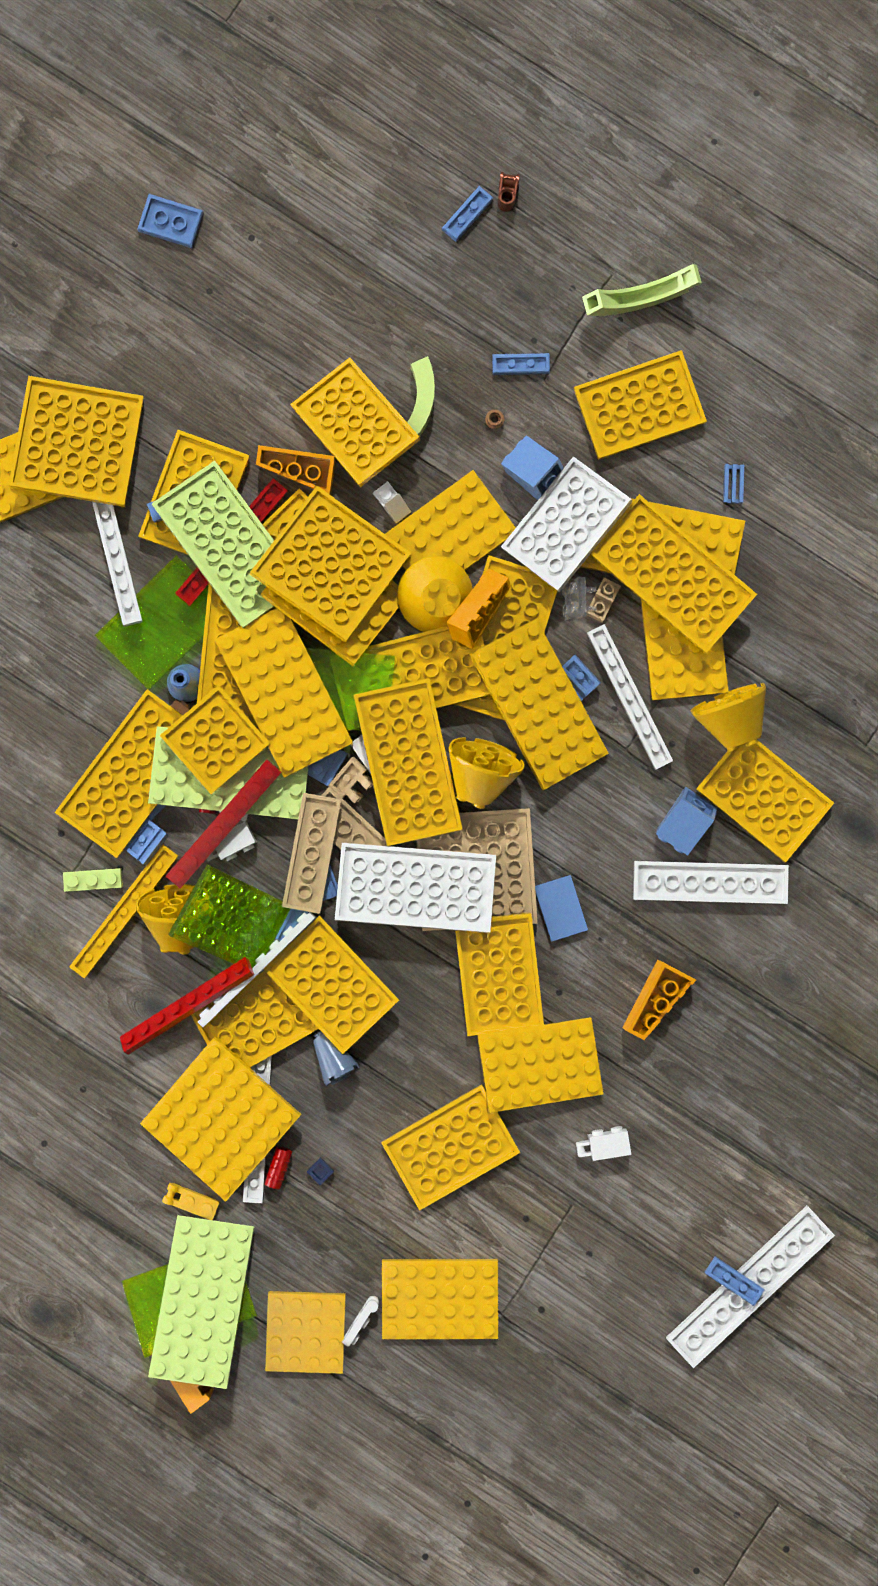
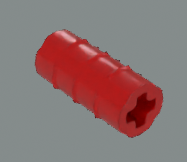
[265,1146,292,1189]

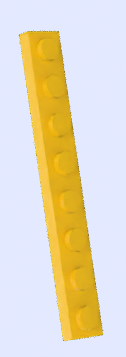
[69,844,179,979]

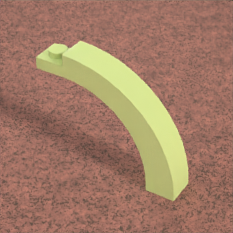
[582,264,702,316]
[407,356,435,437]

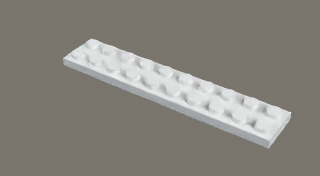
[666,1205,835,1368]

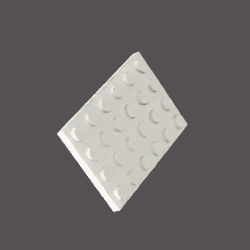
[501,457,633,592]

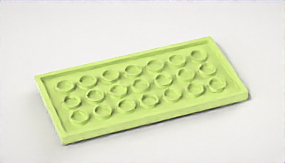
[152,461,275,628]
[148,726,308,819]
[148,1215,254,1389]

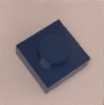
[307,1157,334,1185]

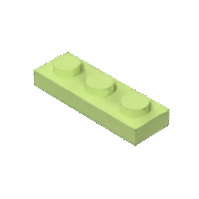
[63,868,123,892]

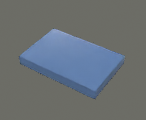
[137,194,204,248]
[535,875,588,942]

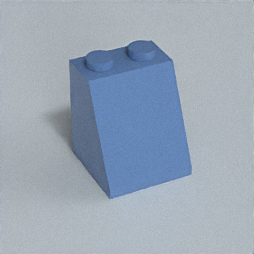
[501,435,564,500]
[656,787,717,856]

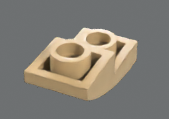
[585,578,621,623]

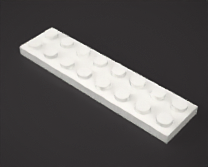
[633,861,789,904]

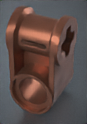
[498,171,520,212]

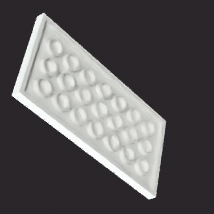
[335,843,496,933]

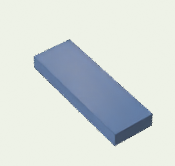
[442,186,493,242]
[492,353,550,375]
[705,1256,765,1306]

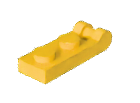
[162,1183,220,1220]

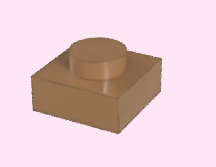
[171,700,190,715]

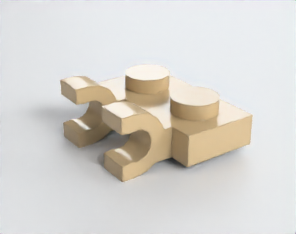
[328,757,373,804]

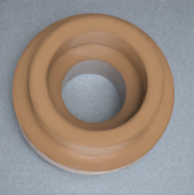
[485,410,504,429]

